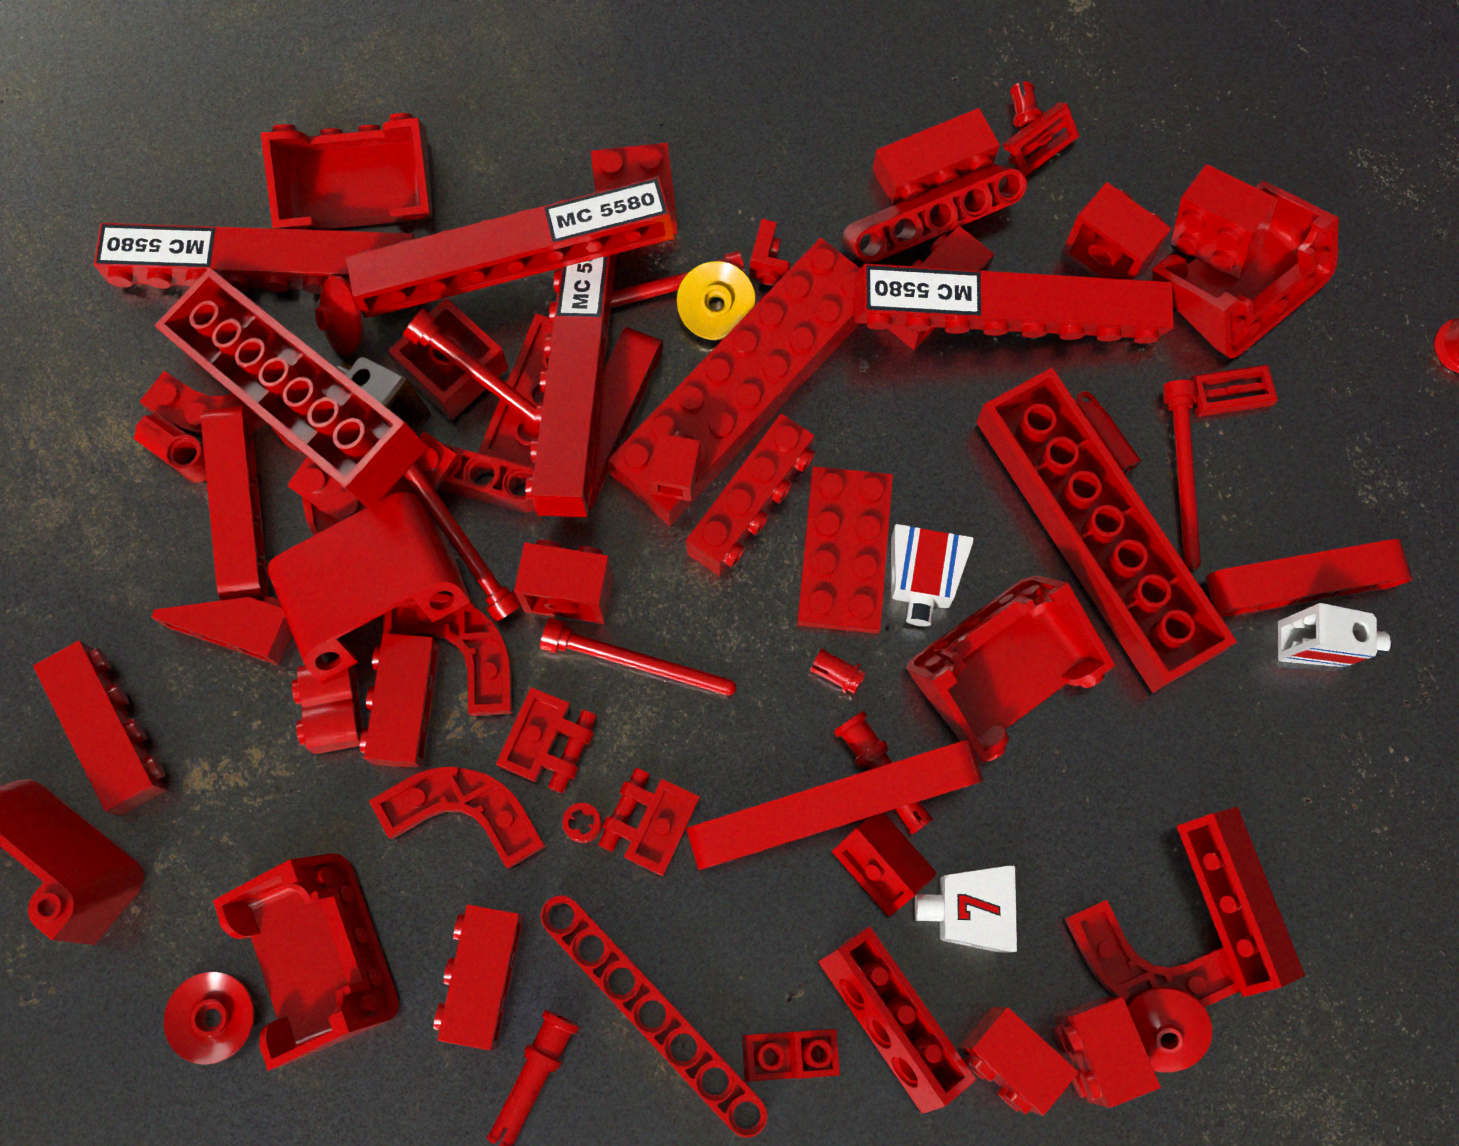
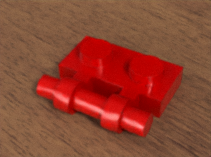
[496,687,597,794]
[598,768,700,877]

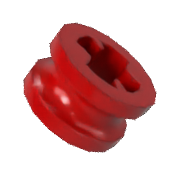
[562,802,602,843]

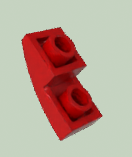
[742,1029,840,1082]

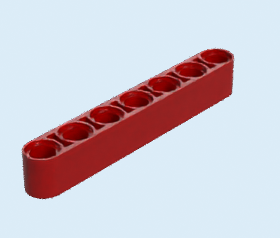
[272,427,535,513]
[686,739,984,870]
[540,895,768,1138]

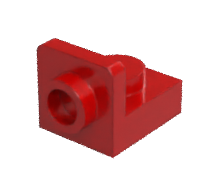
[749,219,790,286]

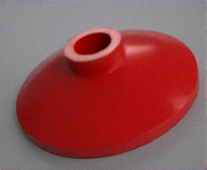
[315,276,362,357]
[164,972,255,1065]
[1127,987,1212,1072]

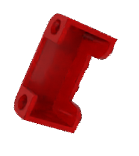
[260,113,433,230]
[267,492,471,682]

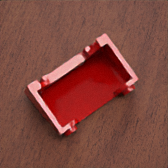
[1152,180,1339,358]
[906,576,1115,763]
[0,779,145,945]
[213,853,399,1071]

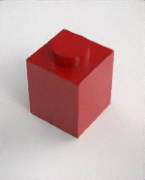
[649,432,701,501]

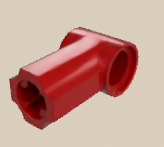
[133,412,206,483]

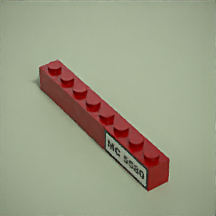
[346,176,674,319]
[94,223,415,294]
[526,254,617,517]
[854,264,1173,344]

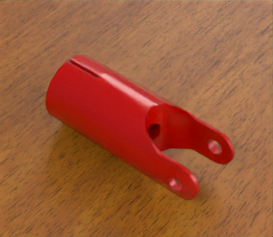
[1076,391,1142,475]

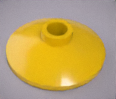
[677,261,755,340]

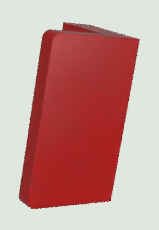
[832,813,937,917]

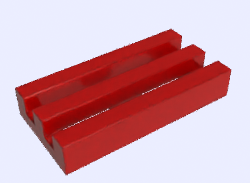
[1003,102,1079,177]
[1189,364,1278,417]

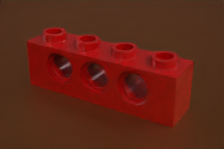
[818,926,977,1114]

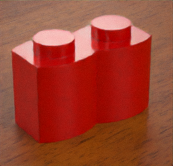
[291,660,364,754]

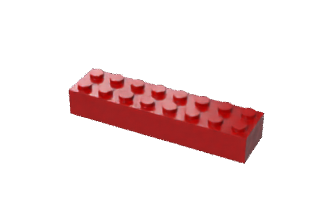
[608,237,860,526]
[154,268,428,511]
[976,367,1237,693]

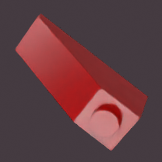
[151,596,292,665]

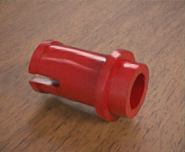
[1010,81,1043,130]
[810,648,866,694]

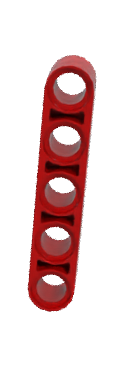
[842,164,1027,263]
[588,327,664,513]
[201,404,268,600]
[1205,539,1413,617]

